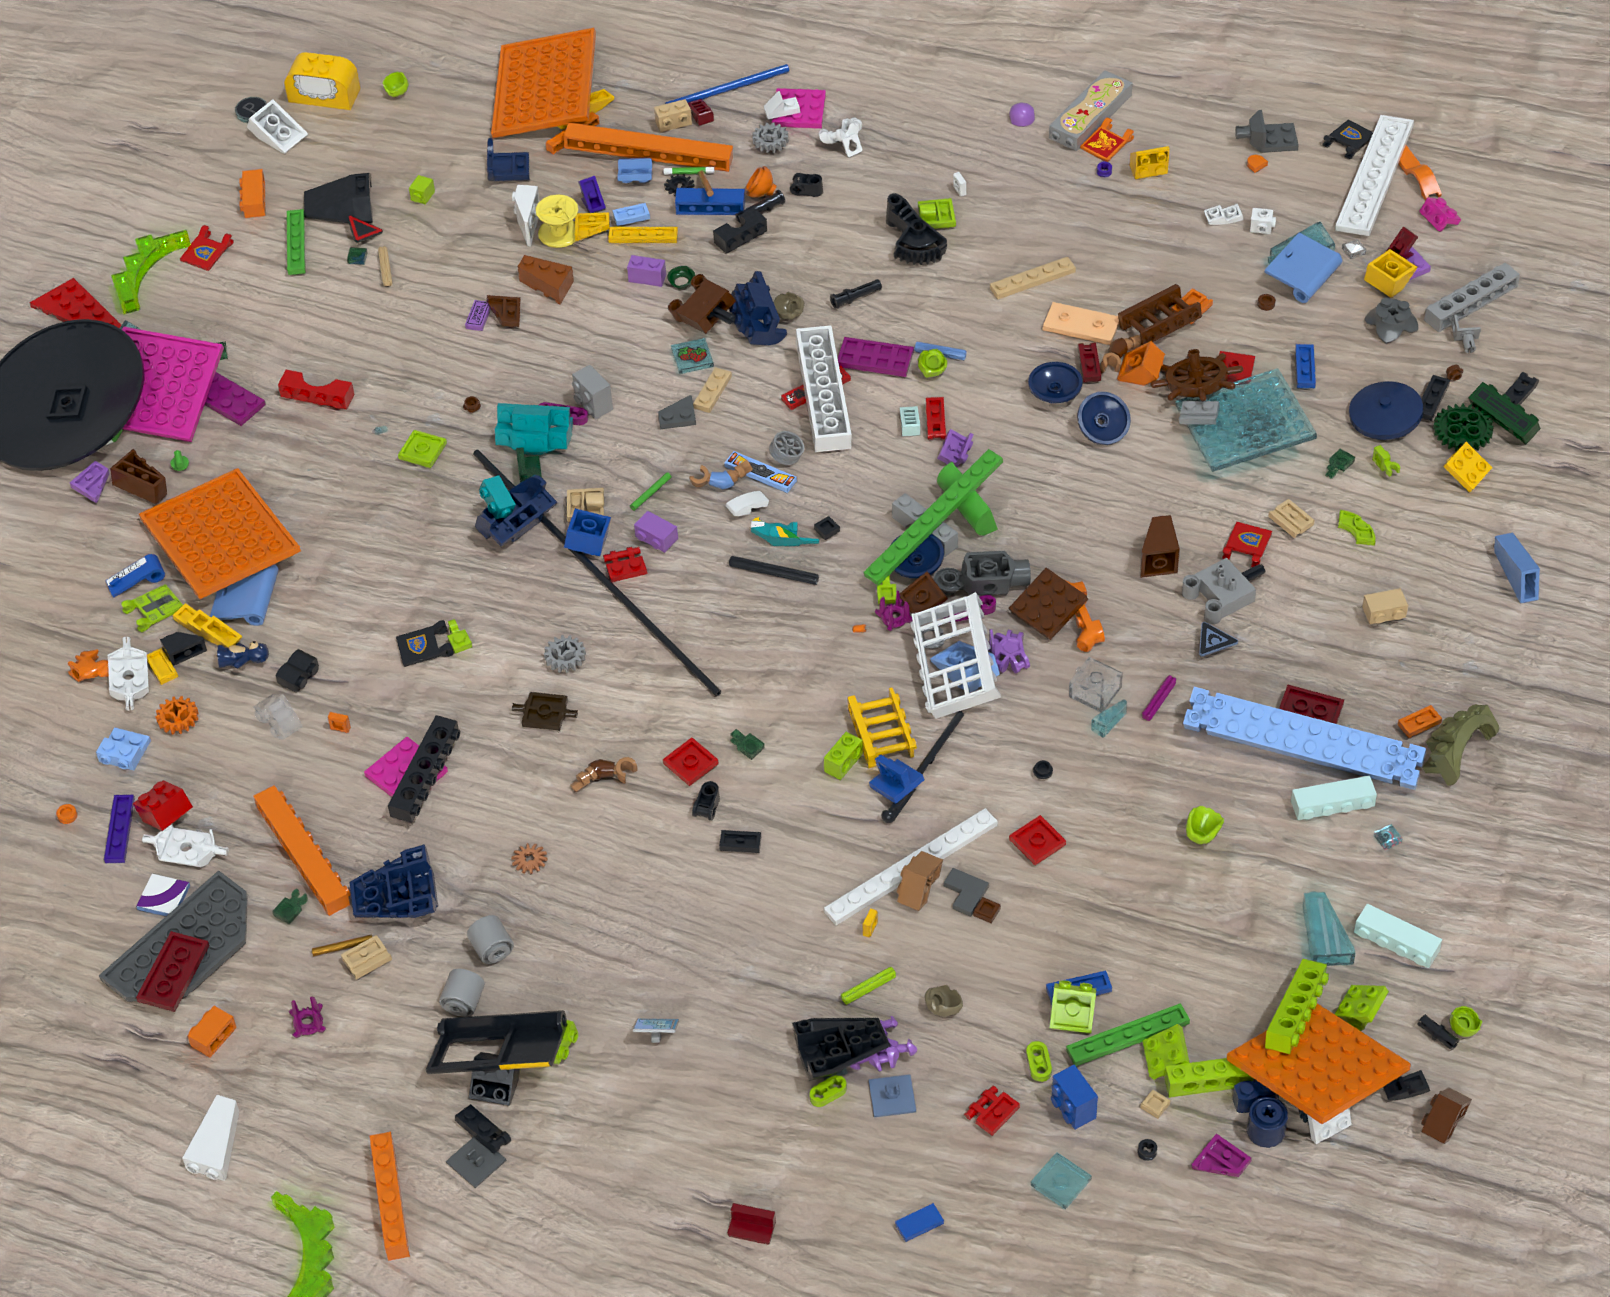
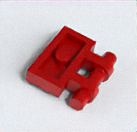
[603,546,647,582]
[964,1085,1020,1136]

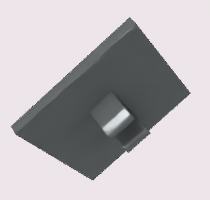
[446,1137,507,1188]

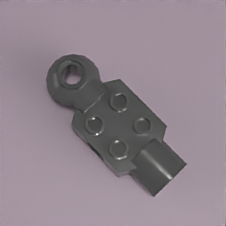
[934,551,1031,595]

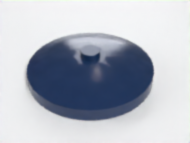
[1349,381,1423,440]

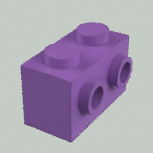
[627,255,666,287]
[634,511,678,553]

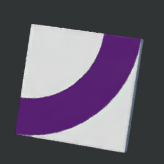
[136,874,190,916]

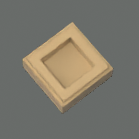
[1140,1090,1171,1119]

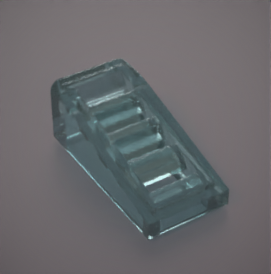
[1091,699,1127,738]

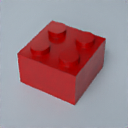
[133,780,193,831]

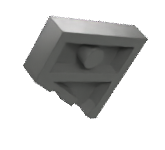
[658,395,696,430]

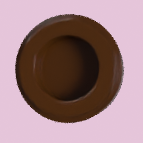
[1258,294,1276,311]

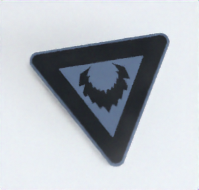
[1199,622,1238,656]

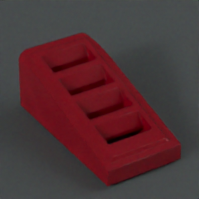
[688,99,714,126]

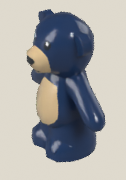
[217,641,269,668]

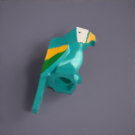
[751,517,819,546]

